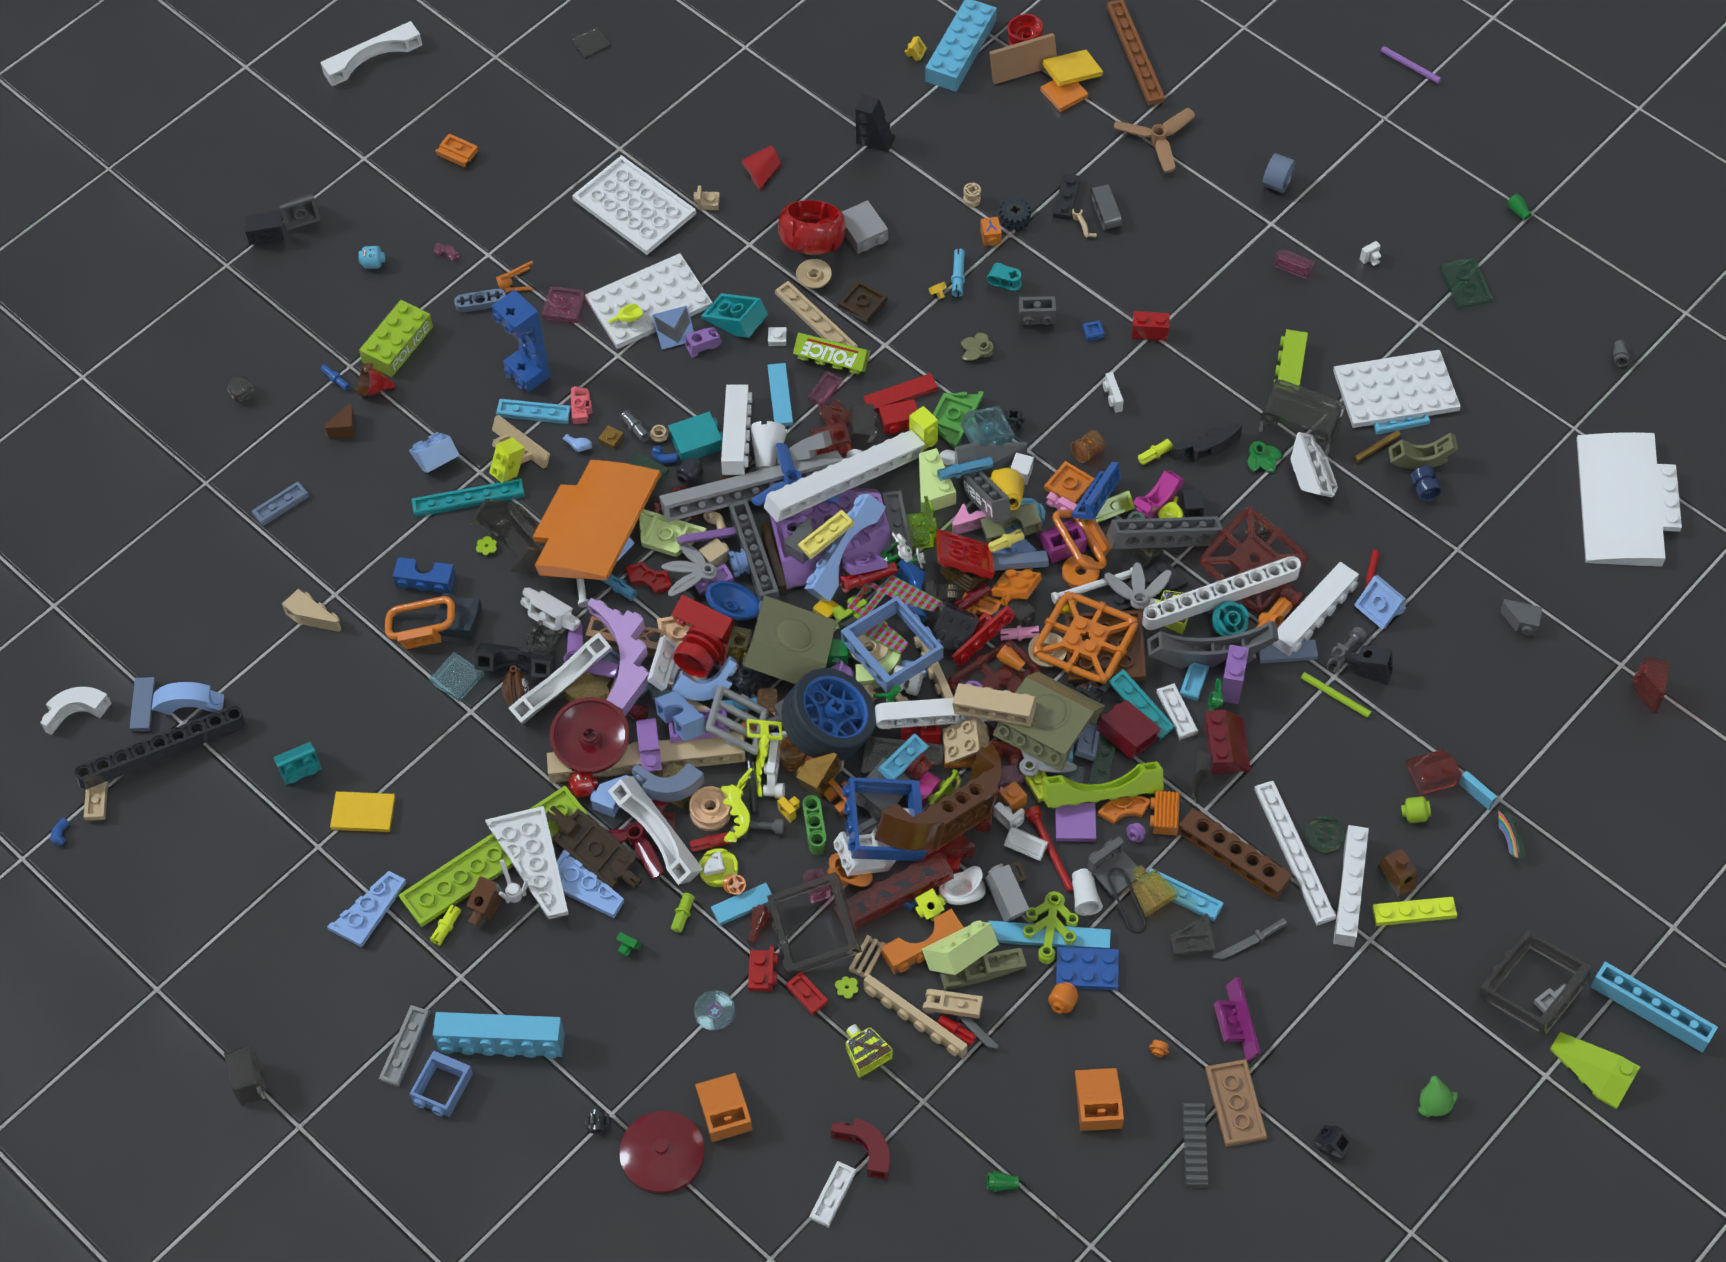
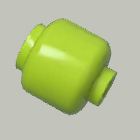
[1401,796,1431,823]

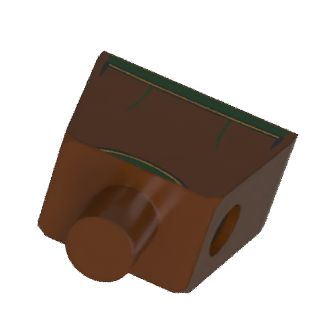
[1378,849,1417,898]
[467,876,504,927]

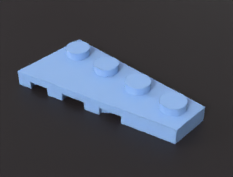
[557,849,624,918]
[327,871,407,947]

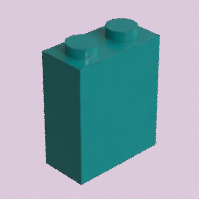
[668,411,723,462]

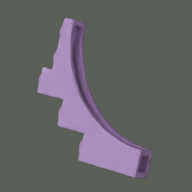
[587,598,650,716]

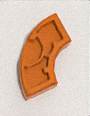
[1097,796,1151,825]

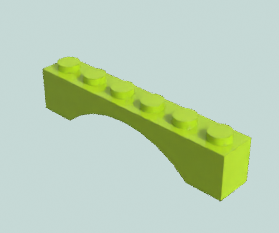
[1042,761,1164,808]

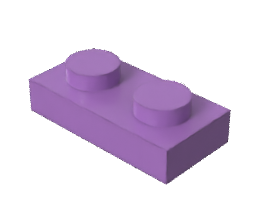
[694,563,734,597]

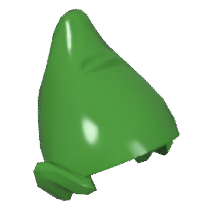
[1418,1076,1458,1117]

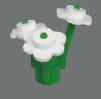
[880,532,926,569]

